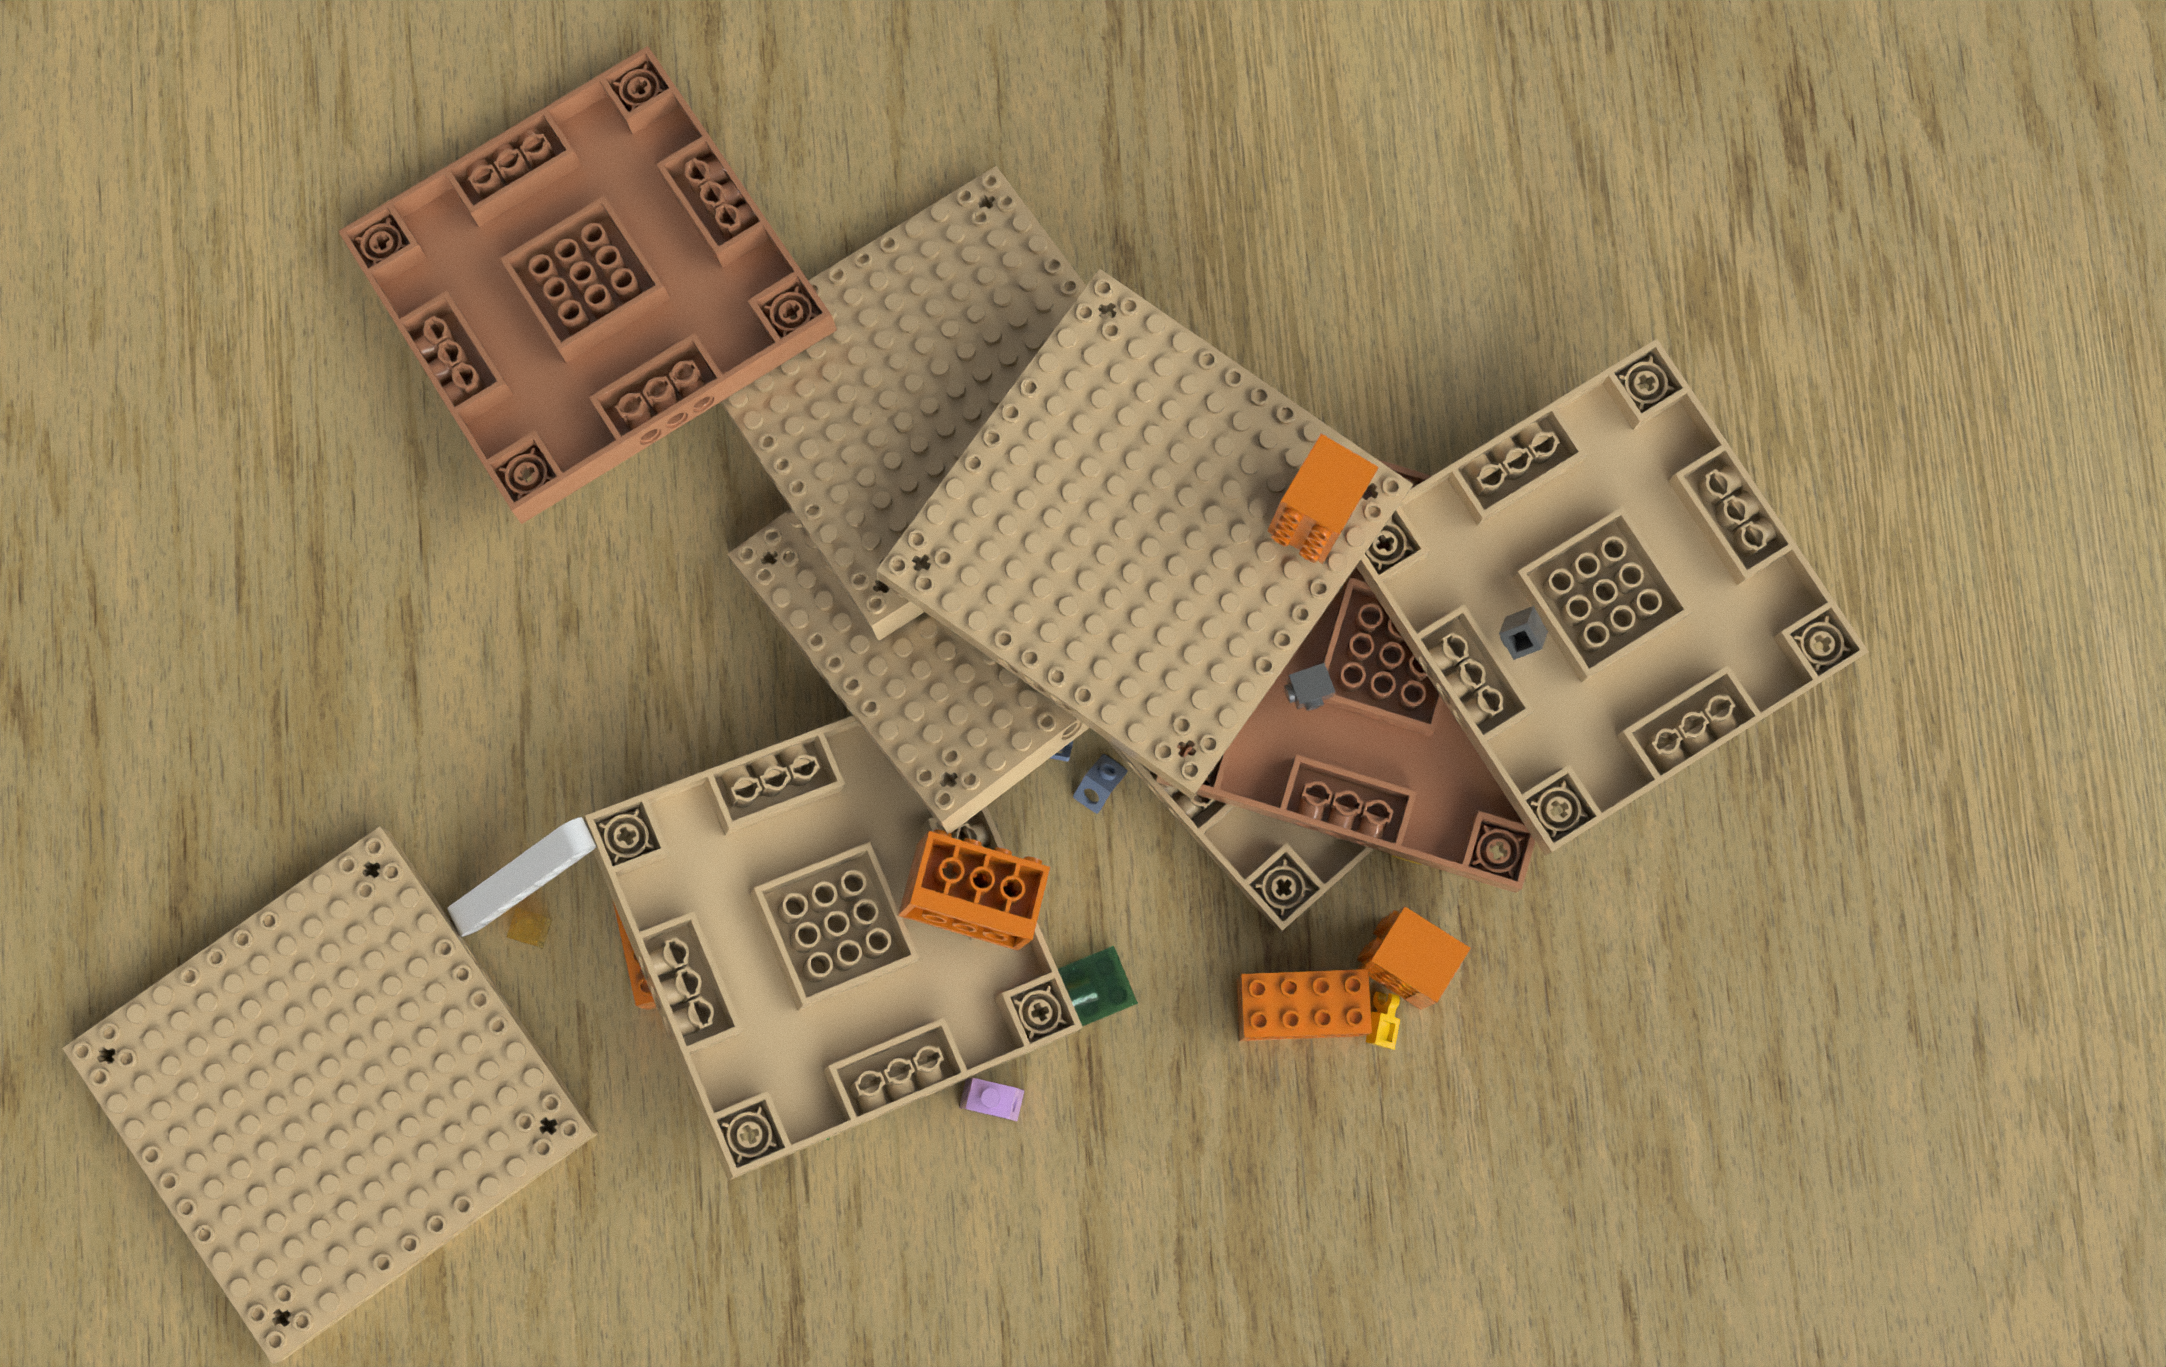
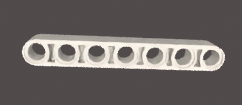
[447,817,597,937]

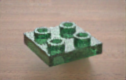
[1058,946,1138,1027]

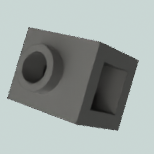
[1499,606,1548,660]
[1284,662,1335,711]

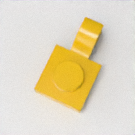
[1366,991,1400,1050]

